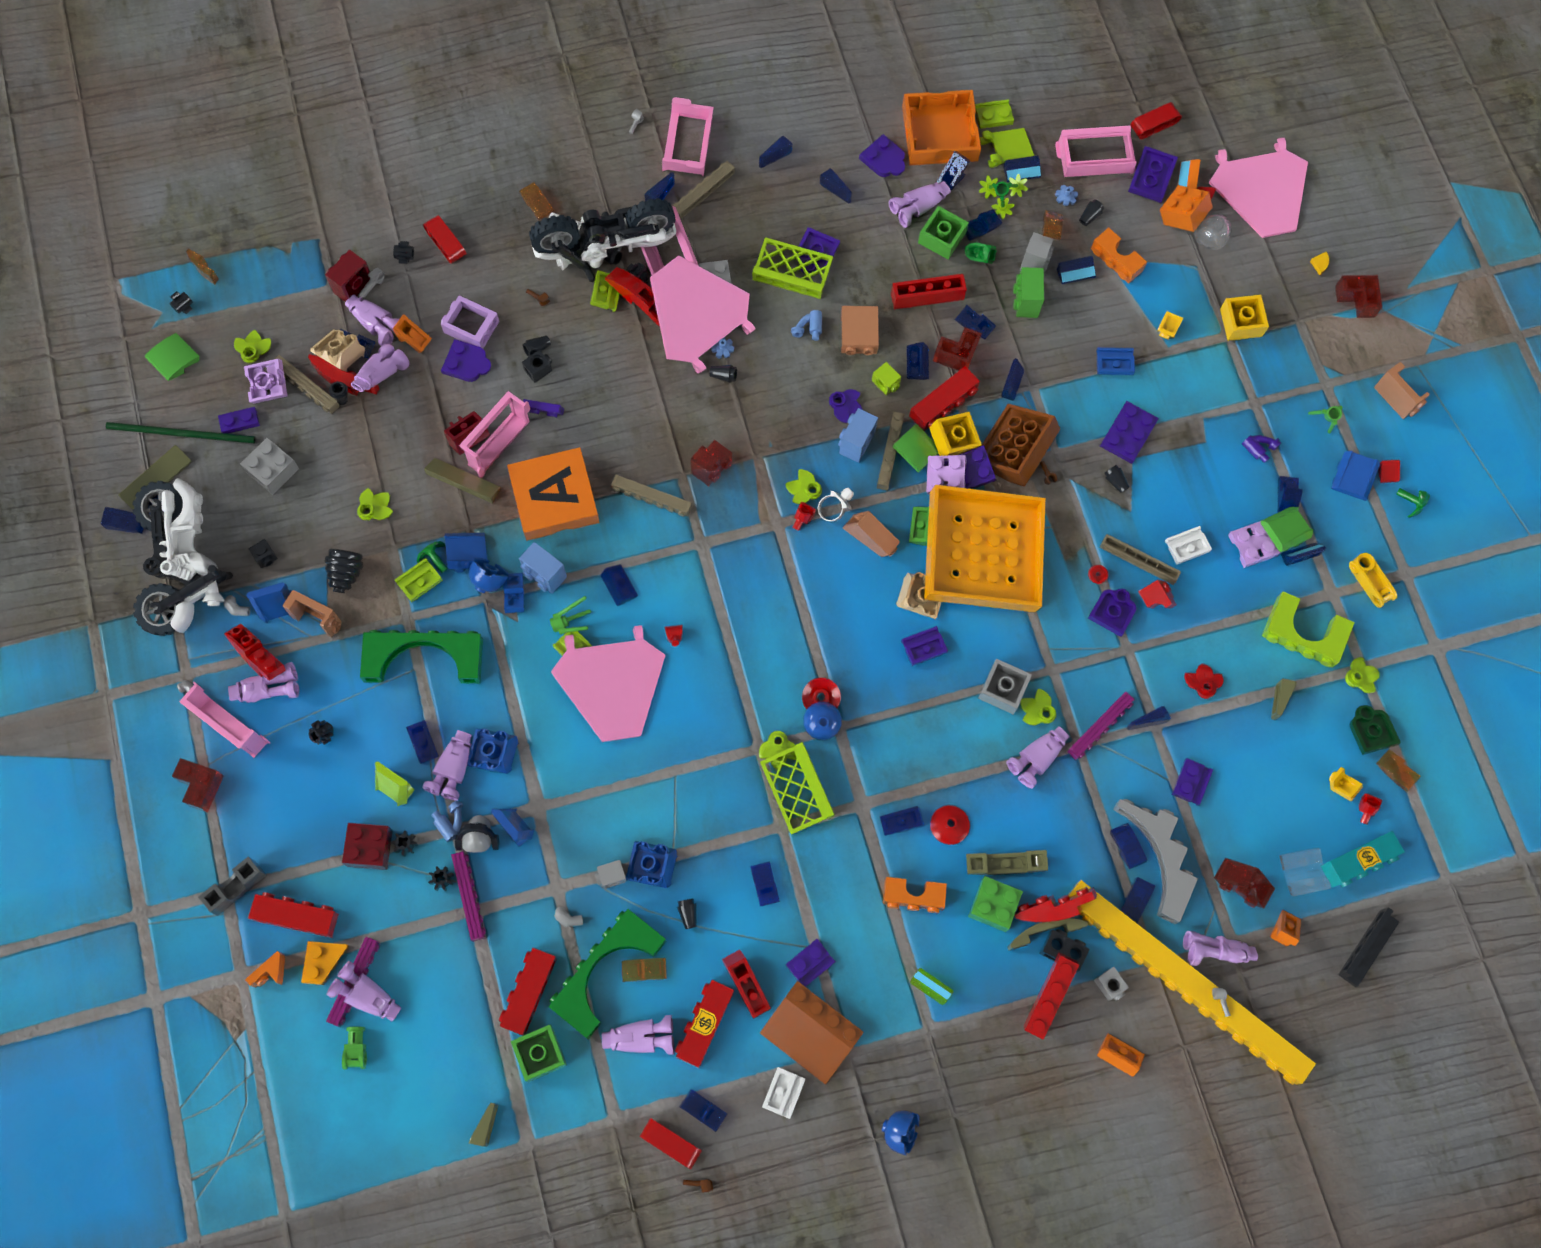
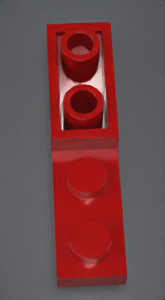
[605,267,660,326]
[308,354,379,396]
[224,624,286,681]
[1014,887,1097,922]

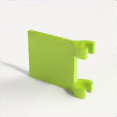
[980,128,1035,168]

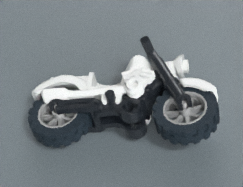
[529,198,676,282]
[132,478,233,636]

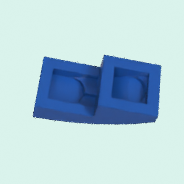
[503,573,524,613]

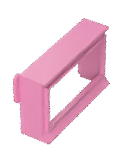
[662,97,713,177]
[1055,126,1137,177]
[641,206,699,275]
[459,391,530,478]
[179,682,270,758]

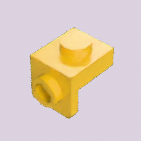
[1157,311,1183,340]
[1329,767,1363,801]

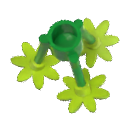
[979,174,1028,219]

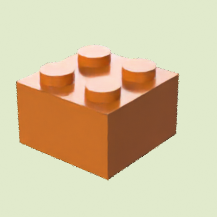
[1160,185,1213,232]

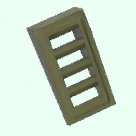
[1271,678,1297,720]
[469,1103,498,1147]

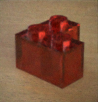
[1335,275,1382,318]
[933,327,982,371]
[691,440,732,486]
[172,758,224,813]
[1214,858,1275,909]

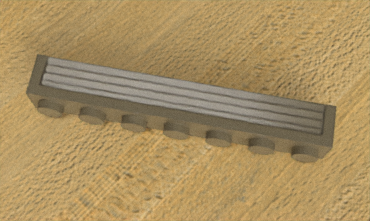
[673,161,735,220]
[275,355,340,414]
[877,411,905,491]
[611,475,692,517]
[1099,534,1181,585]

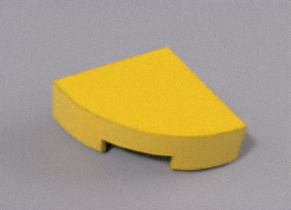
[1310,252,1329,275]

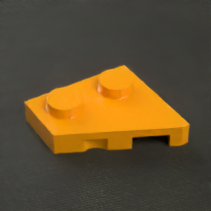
[301,941,349,985]

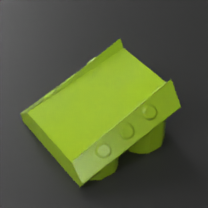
[375,762,415,806]

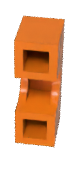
[1091,227,1147,283]
[883,877,947,913]

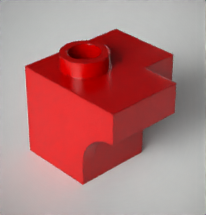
[1138,580,1177,609]

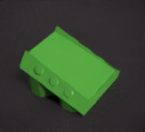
[1261,507,1314,552]

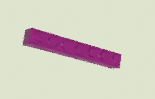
[1067,691,1135,760]
[451,851,486,942]
[326,936,380,1027]

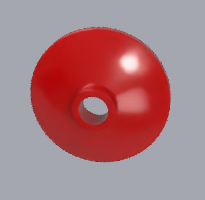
[802,678,841,709]
[930,805,970,845]

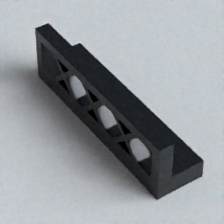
[1338,907,1399,987]

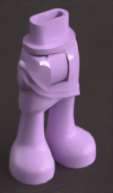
[228,662,299,703]
[1183,931,1258,966]

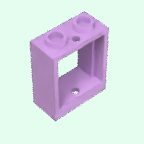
[441,296,500,348]

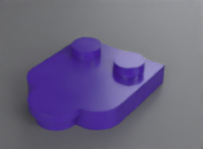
[859,134,905,177]
[796,227,840,275]
[441,339,491,382]
[1088,589,1136,637]

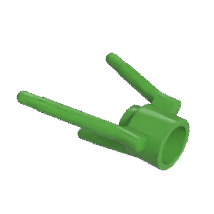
[1308,405,1343,433]
[550,596,591,634]

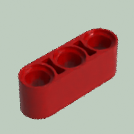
[1130,102,1182,140]
[423,215,466,264]
[639,1118,702,1170]

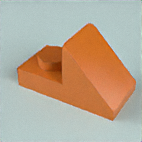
[392,314,432,353]
[1271,910,1301,946]
[245,951,285,988]

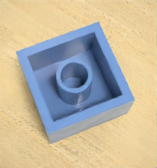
[838,408,878,463]
[519,542,567,594]

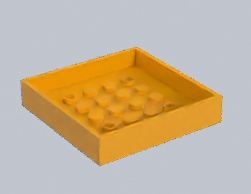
[924,485,1046,612]

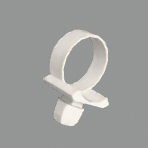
[818,488,854,522]

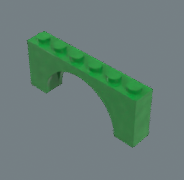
[360,630,483,684]
[549,909,667,1040]

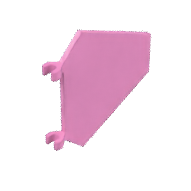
[1209,138,1308,238]
[650,255,756,373]
[551,625,665,742]

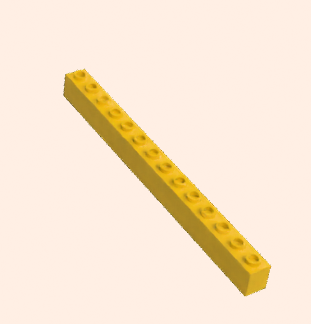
[1068,880,1316,1085]

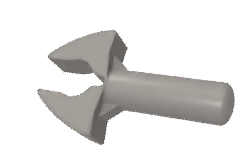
[358,267,385,299]

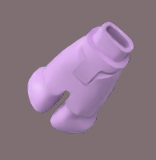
[889,181,951,228]
[345,295,399,346]
[351,344,409,392]
[1006,726,1069,789]
[422,730,472,801]
[326,961,401,1021]
[602,1015,675,1055]

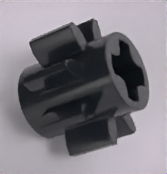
[393,241,414,264]
[626,263,648,283]
[169,291,193,314]
[309,720,334,745]
[391,830,418,857]
[428,866,454,891]

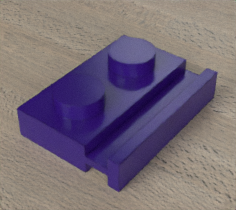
[523,399,564,418]
[901,626,948,666]
[1171,758,1213,806]
[785,939,836,987]

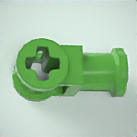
[342,1027,367,1070]

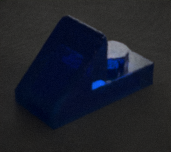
[936,151,970,191]
[1277,476,1303,513]

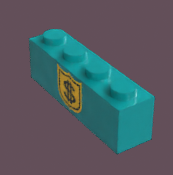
[1321,831,1405,888]

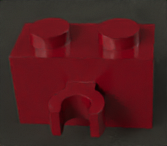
[444,411,490,455]

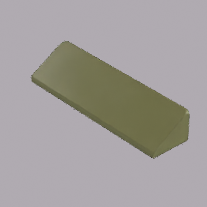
[118,445,192,509]
[424,458,501,504]

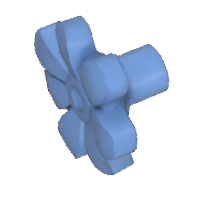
[1055,185,1078,206]
[711,337,734,359]

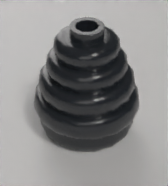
[324,548,363,594]

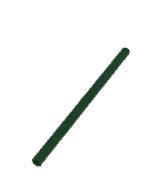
[106,422,256,444]

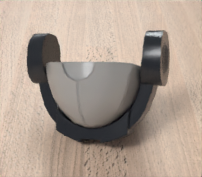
[455,815,500,853]

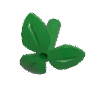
[1396,488,1430,518]
[417,541,448,573]

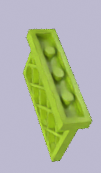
[752,237,833,299]
[760,742,835,835]

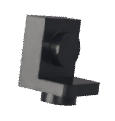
[248,539,278,569]

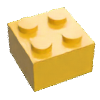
[1220,295,1269,341]
[929,412,982,456]

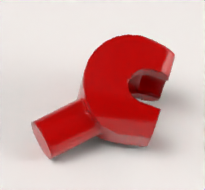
[792,502,816,531]
[664,625,683,647]
[1359,794,1382,825]

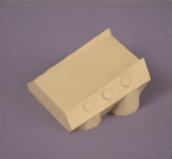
[310,329,365,372]
[896,572,941,619]

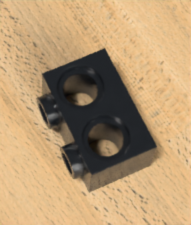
[1039,929,1090,973]

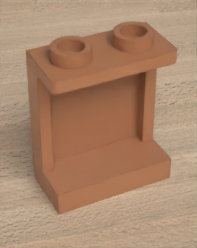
[841,306,879,355]
[1374,362,1430,419]
[283,590,342,638]

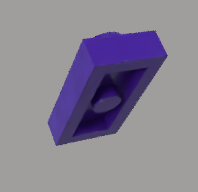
[218,407,260,434]

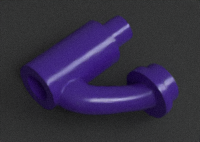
[1242,435,1282,463]

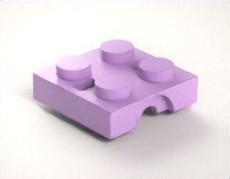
[244,359,287,404]
[926,455,966,494]
[1228,521,1280,568]

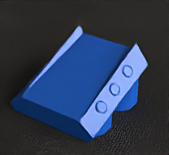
[1331,451,1380,501]
[444,533,488,573]
[247,582,292,623]
[467,729,519,774]
[491,808,534,847]
[626,841,678,888]

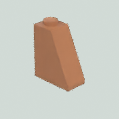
[843,511,900,557]

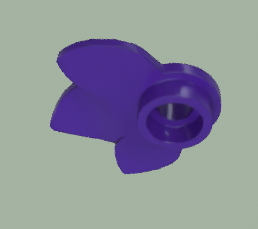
[829,389,863,423]

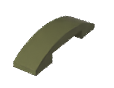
[966,850,1048,875]
[1007,918,1088,951]

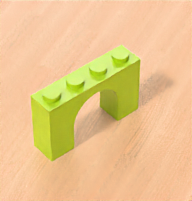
[1262,591,1355,667]

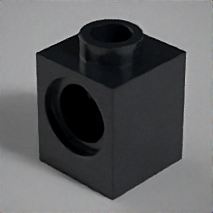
[522,350,552,383]

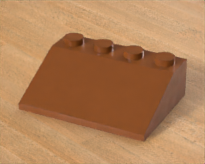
[982,404,1060,487]
[760,981,864,1085]

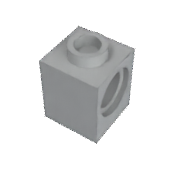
[595,860,627,889]
[1094,967,1129,1001]

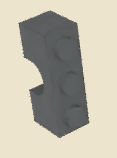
[198,857,267,916]

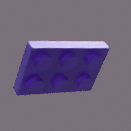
[1128,146,1178,203]
[1100,401,1159,464]
[943,445,997,489]

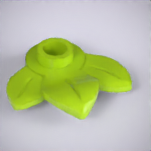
[234,330,271,363]
[785,469,822,504]
[357,488,393,521]
[1345,657,1380,694]
[1020,689,1056,726]
[759,731,797,770]

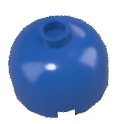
[469,558,508,593]
[803,701,842,740]
[882,1110,920,1156]

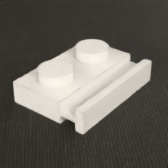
[1165,526,1212,565]
[762,1067,805,1119]

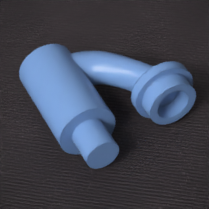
[791,310,822,341]
[431,800,463,842]

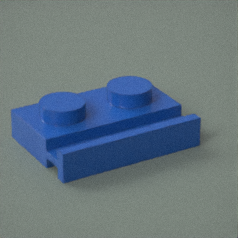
[1096,347,1135,375]

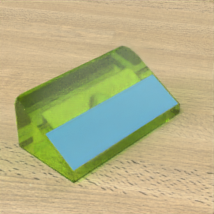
[910,968,954,1005]

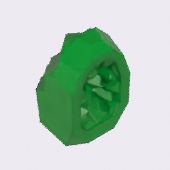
[965,242,997,264]

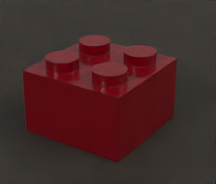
[325,249,370,302]
[342,823,393,870]

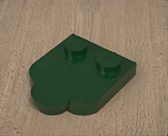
[1350,705,1401,755]

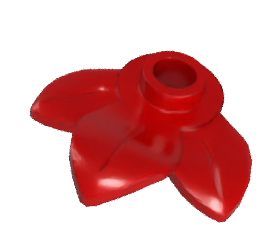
[1184,663,1224,699]

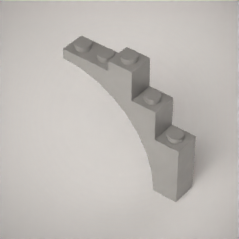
[1113,799,1198,924]

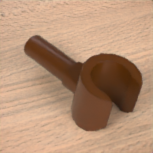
[526,289,550,306]
[1040,461,1057,485]
[683,1179,713,1193]

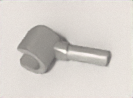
[629,109,644,134]
[1212,988,1230,1017]

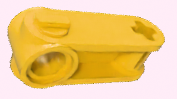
[1349,553,1397,608]

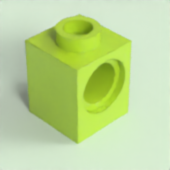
[872,362,901,396]

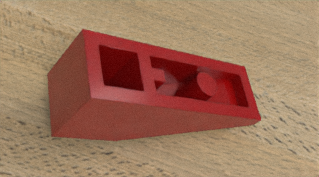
[722,949,771,1019]

